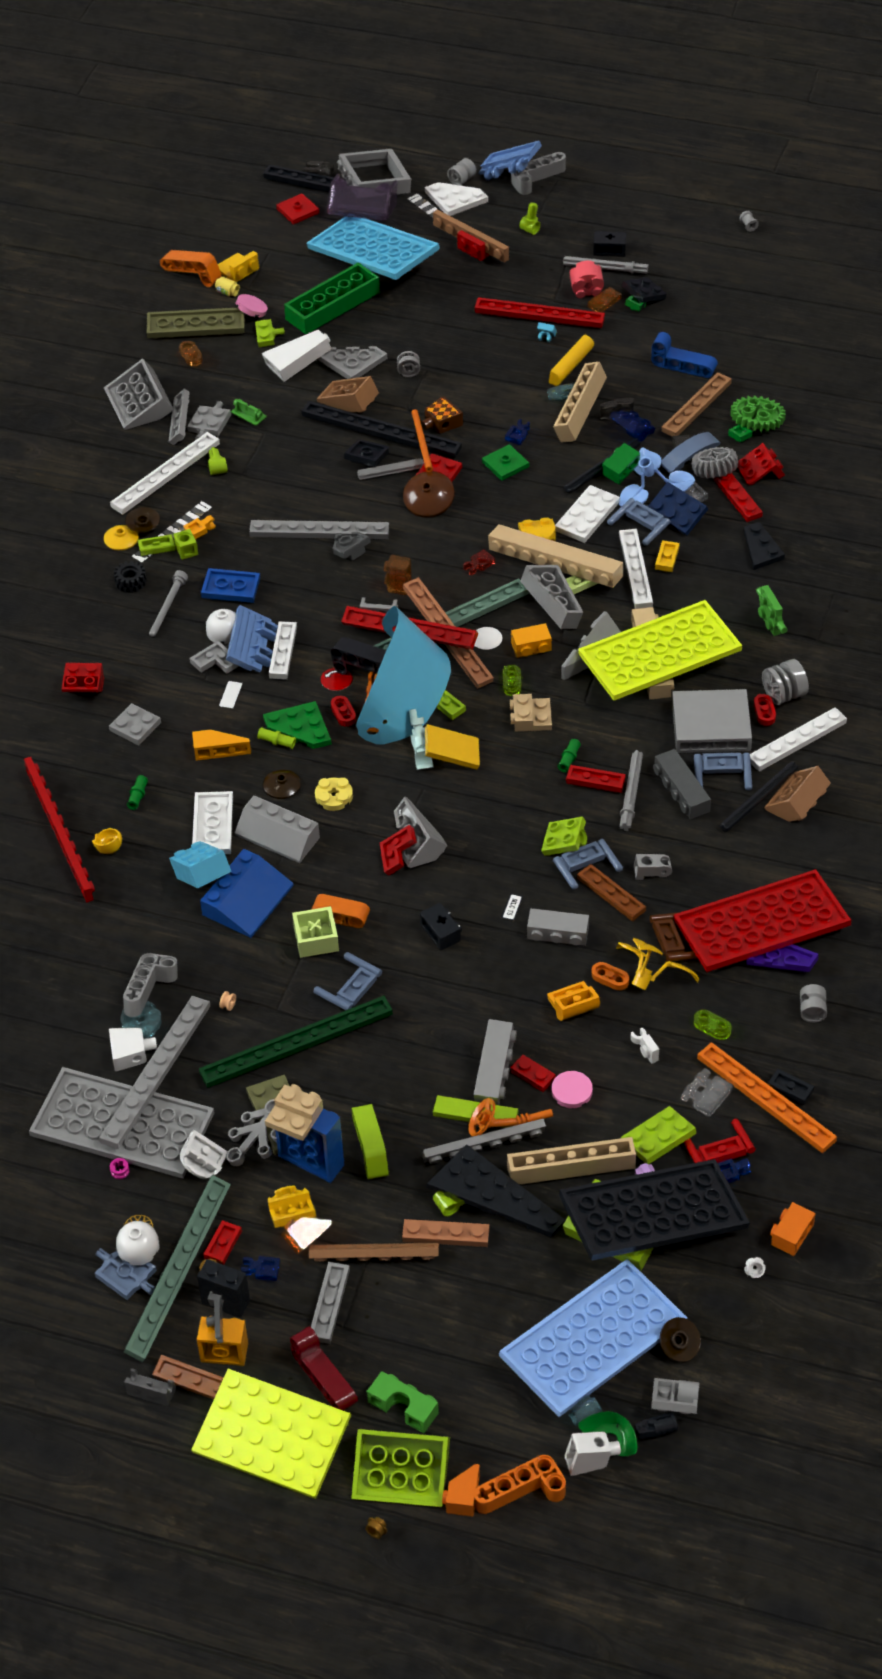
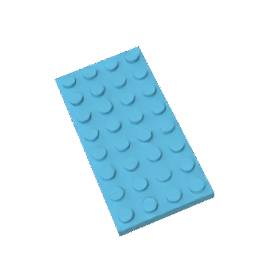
[306,213,440,280]

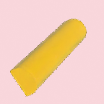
[549,335,594,386]

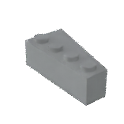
[520,565,583,629]
[474,1019,517,1105]

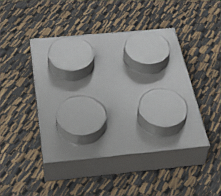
[109,703,161,745]

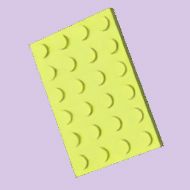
[192,1369,351,1499]

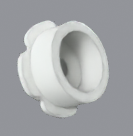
[744,1257,765,1278]

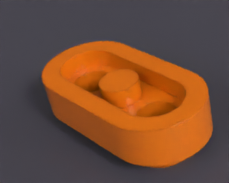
[591,962,629,990]

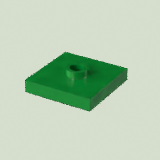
[482,444,529,481]

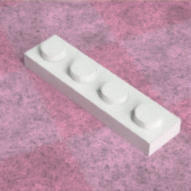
[269,622,297,679]

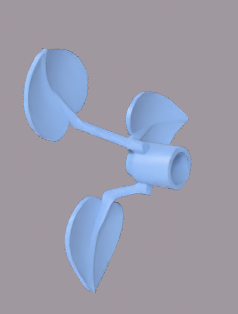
[619,447,695,507]

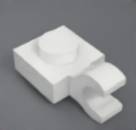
[631,1028,659,1064]

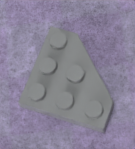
[318,346,388,379]

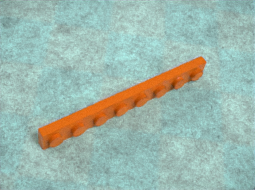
[697,1042,837,1153]

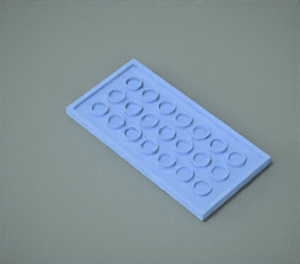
[499,1259,687,1417]

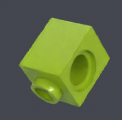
[173,529,198,559]

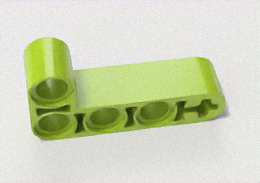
[351,1104,389,1180]

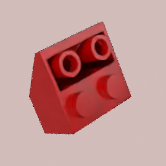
[61,663,104,692]

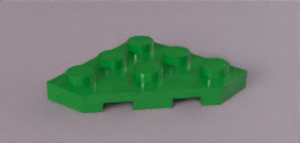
[263,701,332,749]

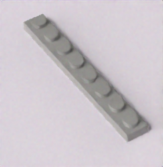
[249,520,389,539]

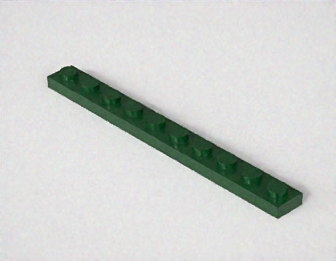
[199,996,393,1088]

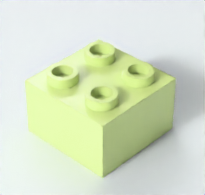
[292,906,339,958]

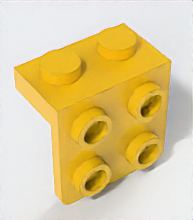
[218,251,259,282]

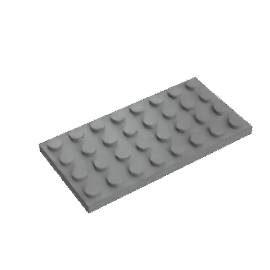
[29,1067,215,1178]

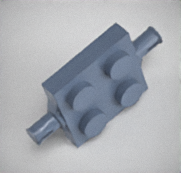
[95,1248,156,1300]

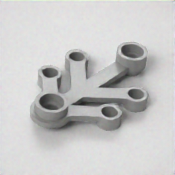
[226,1099,277,1166]

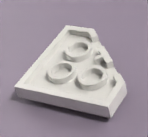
[425,182,488,216]

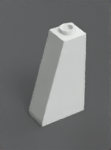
[262,330,331,382]

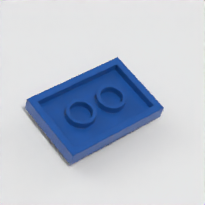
[201,568,260,603]

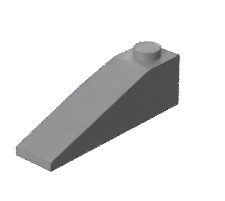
[561,611,621,680]
[394,797,447,868]

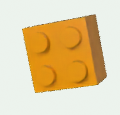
[197,1316,248,1366]

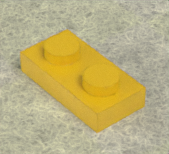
[655,540,680,572]

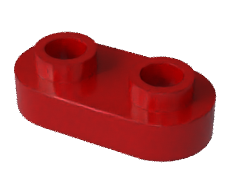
[754,694,776,726]
[331,696,356,727]

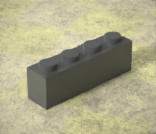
[653,749,711,819]

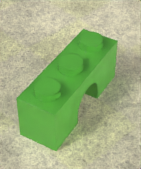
[367,1371,439,1433]

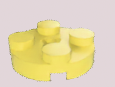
[315,778,353,811]

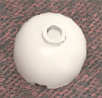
[206,609,236,644]
[116,1221,159,1266]

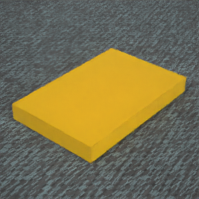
[425,724,480,770]

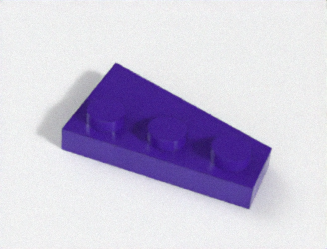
[746,944,818,972]

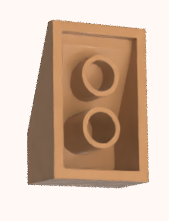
[316,376,379,413]

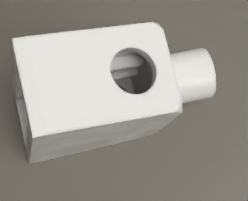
[109,1028,157,1071]
[565,1432,621,1476]

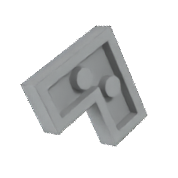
[190,641,239,674]

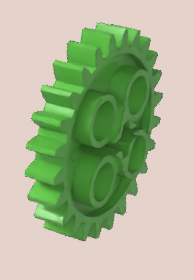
[730,395,786,432]

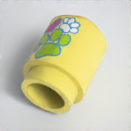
[215,276,240,297]

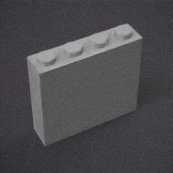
[672,689,752,753]

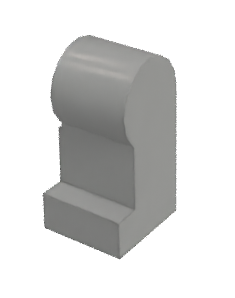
[633,854,672,880]

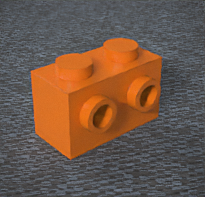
[770,1202,816,1256]

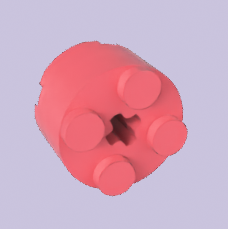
[570,261,604,298]

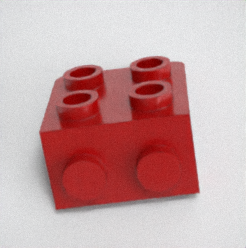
[457,230,489,261]
[738,443,785,485]

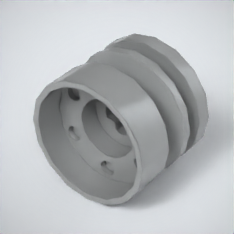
[762,659,809,705]

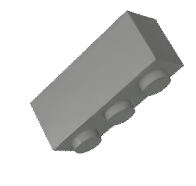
[527,908,589,946]

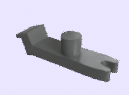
[206,1291,224,1343]

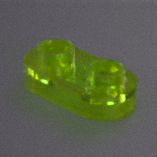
[503,665,522,696]
[694,1010,732,1040]

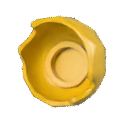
[92,828,122,854]

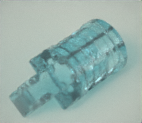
[548,383,575,400]

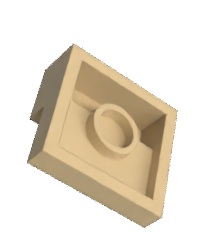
[510,694,552,731]
[265,1084,323,1141]

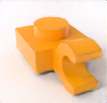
[183,515,216,539]

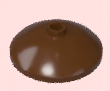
[403,471,455,517]

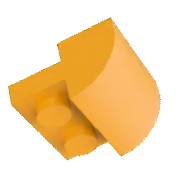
[547,981,600,1021]

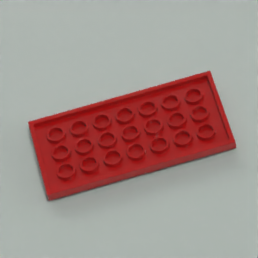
[674,869,851,972]

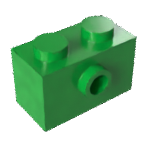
[602,443,640,485]

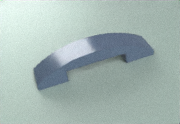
[661,432,721,473]

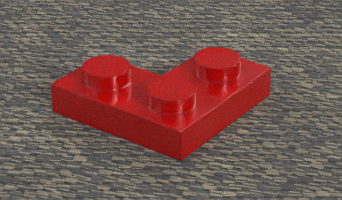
[380,825,417,875]

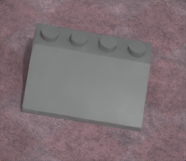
[104,358,174,430]

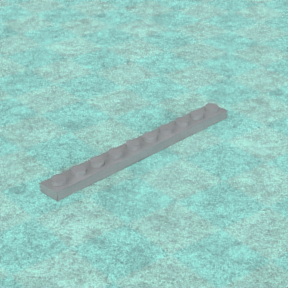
[99,996,210,1149]

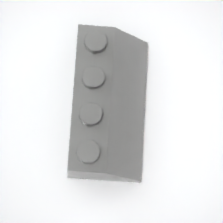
[235,795,320,863]

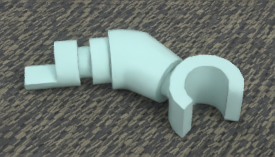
[409,709,434,770]

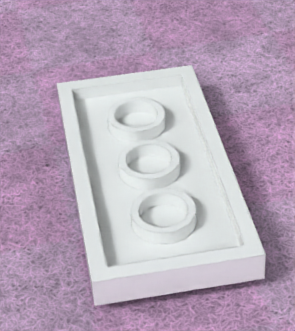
[555,485,620,543]
[192,791,233,854]

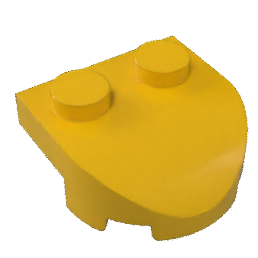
[518,518,556,541]
[268,1186,316,1228]

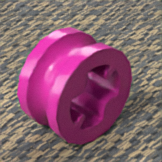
[110,1158,129,1179]

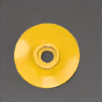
[104,525,139,551]

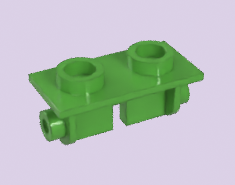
[231,399,267,426]

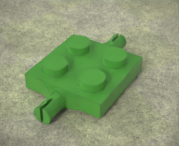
[756,585,787,636]

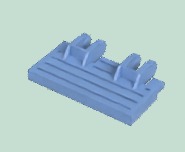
[479,141,542,180]
[226,605,278,672]

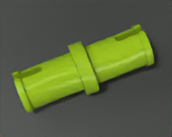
[257,727,296,749]

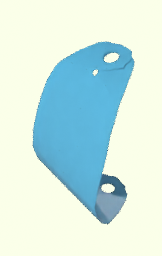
[356,606,451,745]

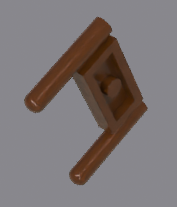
[650,912,698,962]

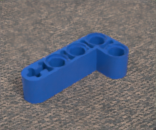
[651,332,718,378]

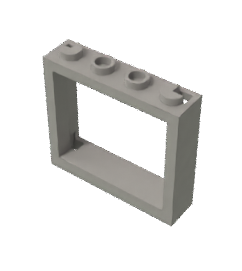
[337,149,411,198]

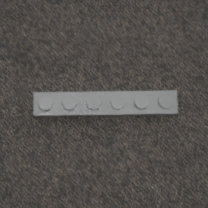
[422,1118,546,1164]

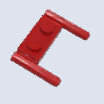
[683,1119,756,1163]

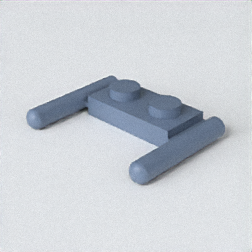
[607,498,671,546]
[694,753,752,791]
[553,839,623,890]
[313,952,382,1010]

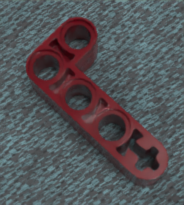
[290,1326,358,1411]

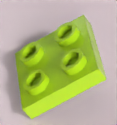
[541,817,587,856]

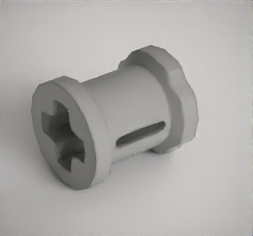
[739,211,759,232]

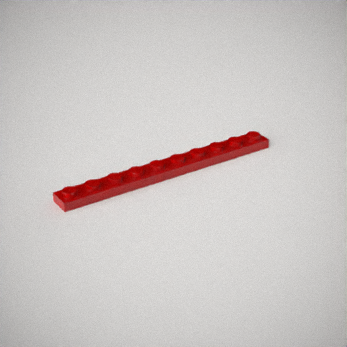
[24,757,95,903]

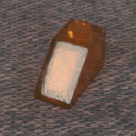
[281,1217,333,1254]

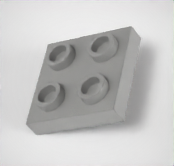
[651,1378,699,1414]

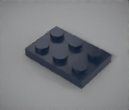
[648,482,708,536]

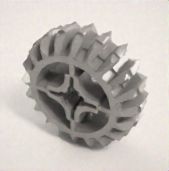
[692,447,738,479]

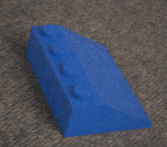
[200,849,294,938]
[275,1109,344,1183]

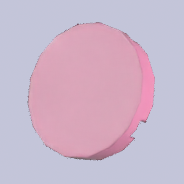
[236,294,268,317]
[552,1071,592,1108]

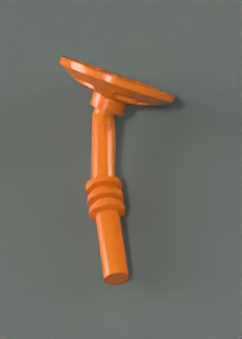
[469,1098,553,1137]

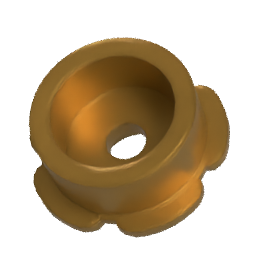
[365,1517,387,1539]

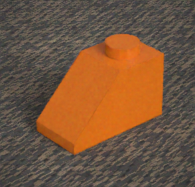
[442,1464,480,1517]

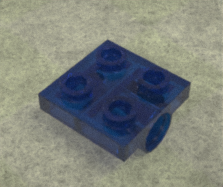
[610,410,656,442]

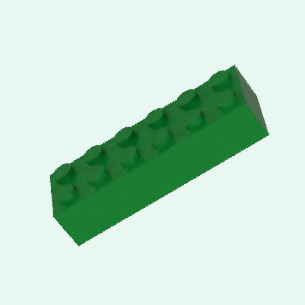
[284,262,380,335]

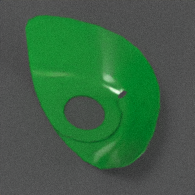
[578,1411,638,1456]

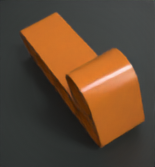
[160,250,221,287]
[474,1455,566,1514]

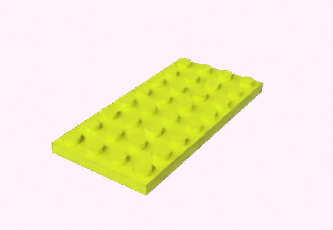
[578,600,742,701]

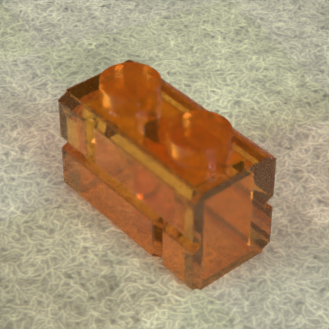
[384,555,412,595]

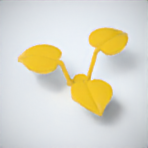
[616,938,699,990]

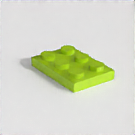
[621,1106,697,1164]

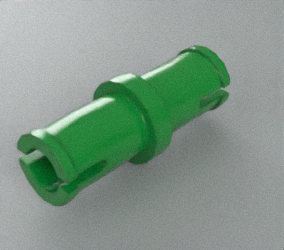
[558,739,581,772]
[126,775,148,810]

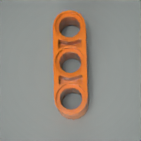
[311,894,370,928]

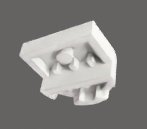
[180,1130,228,1179]

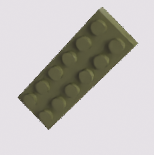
[147,308,245,338]

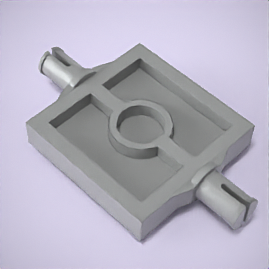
[187,401,231,440]

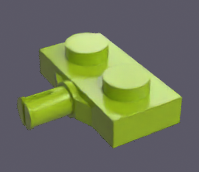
[255,319,285,347]

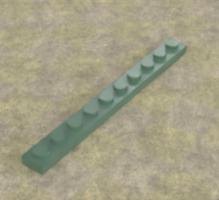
[374,578,529,650]
[124,1175,231,1362]

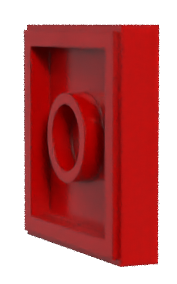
[276,193,319,224]

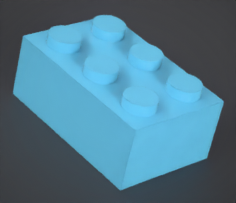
[169,841,232,888]

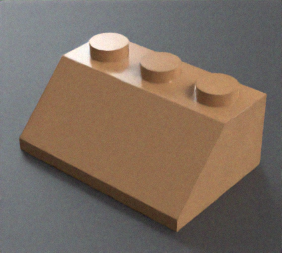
[764,766,831,822]

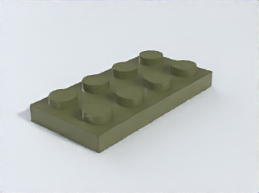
[246,1074,290,1155]

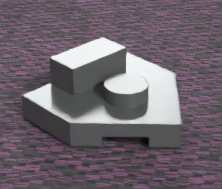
[332,532,371,561]

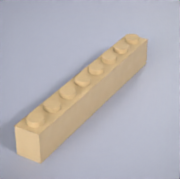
[488,524,623,588]

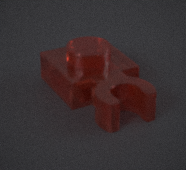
[463,549,495,575]

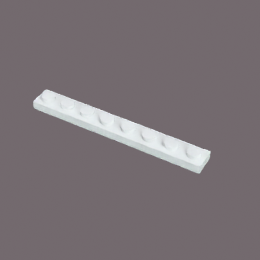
[110,432,220,515]

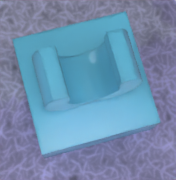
[537,322,557,342]

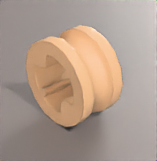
[219,991,236,1011]

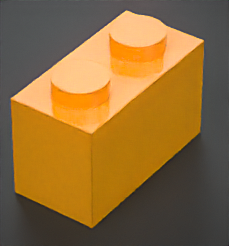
[511,623,552,658]

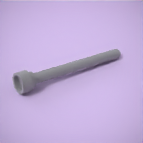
[149,570,188,637]

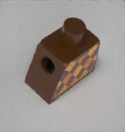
[421,396,463,434]

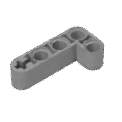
[511,152,566,195]
[123,953,178,1017]

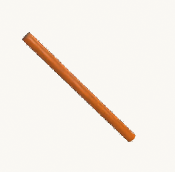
[411,409,433,472]

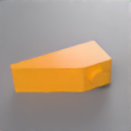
[192,730,251,761]

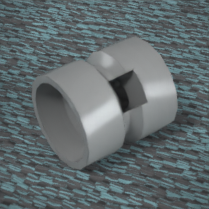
[447,158,476,186]
[800,984,827,1023]

